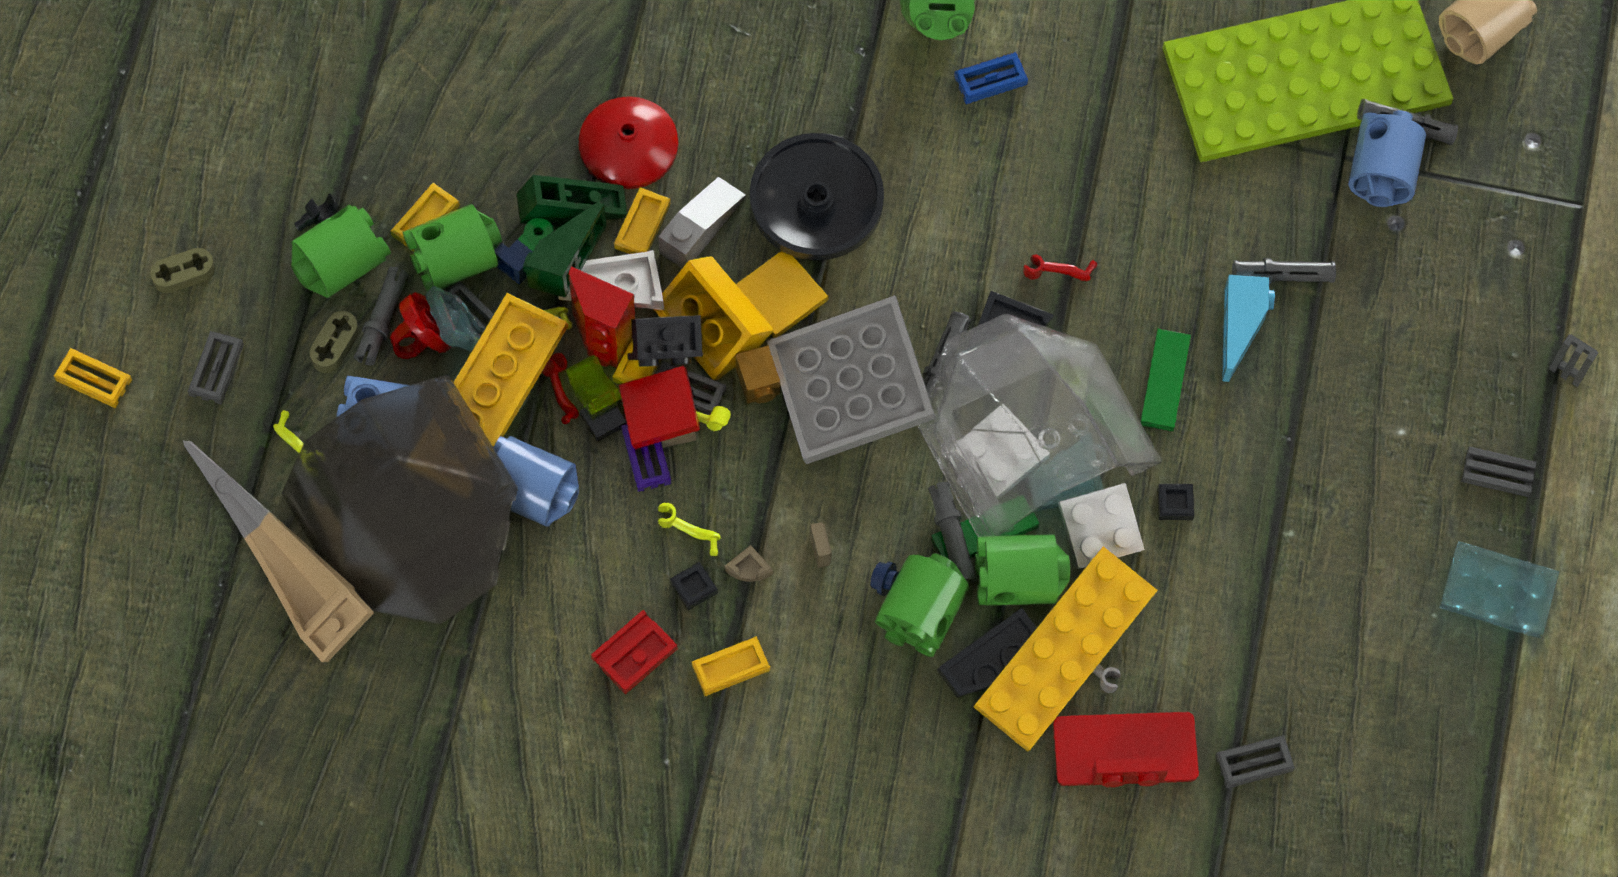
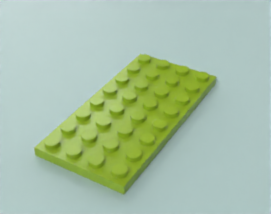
[1162,0,1453,163]

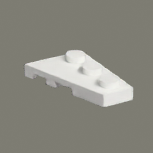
[558,251,664,310]

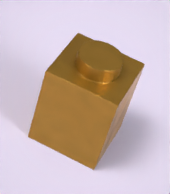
[735,345,780,404]

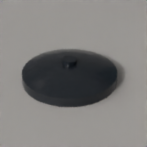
[750,133,884,260]

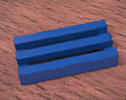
[954,52,1028,104]

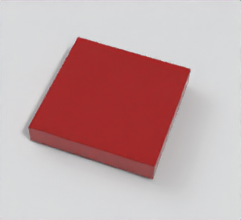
[619,365,700,449]

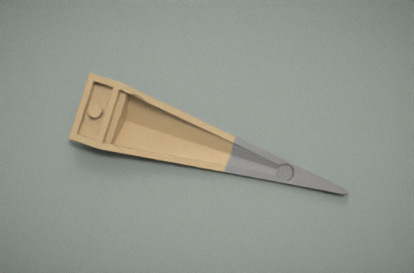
[183,440,374,662]

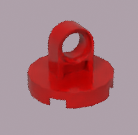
[390,292,458,359]

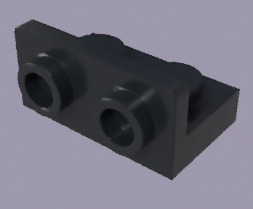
[627,315,703,367]

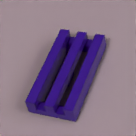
[621,424,671,492]

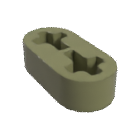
[150,248,215,293]
[310,311,359,373]

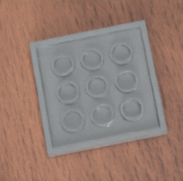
[767,295,936,464]

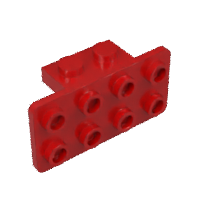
[1053,712,1199,787]

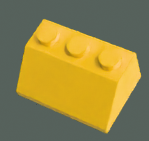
[654,256,774,381]

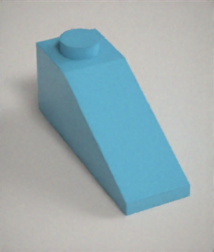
[1222,275,1275,382]

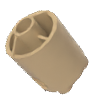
[1439,0,1537,64]

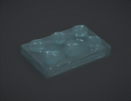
[1439,541,1559,638]

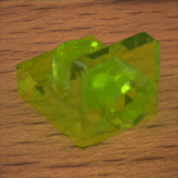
[566,355,621,415]

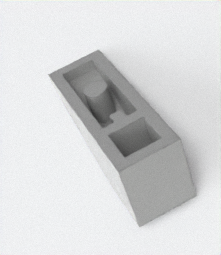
[658,177,745,268]

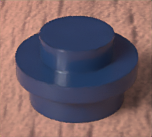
[870,561,899,596]

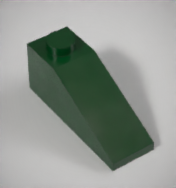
[516,174,628,226]
[523,202,607,298]

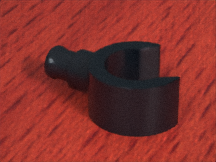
[294,193,340,232]

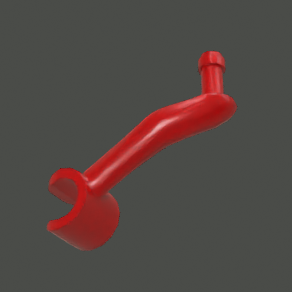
[1023,254,1098,282]
[542,353,579,425]

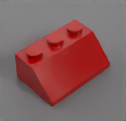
[569,267,635,368]

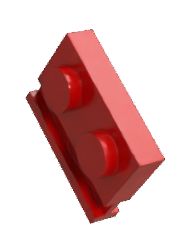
[591,610,678,695]

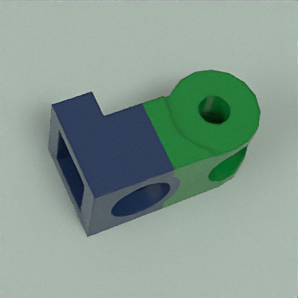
[494,218,553,285]

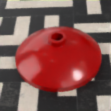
[579,97,678,189]

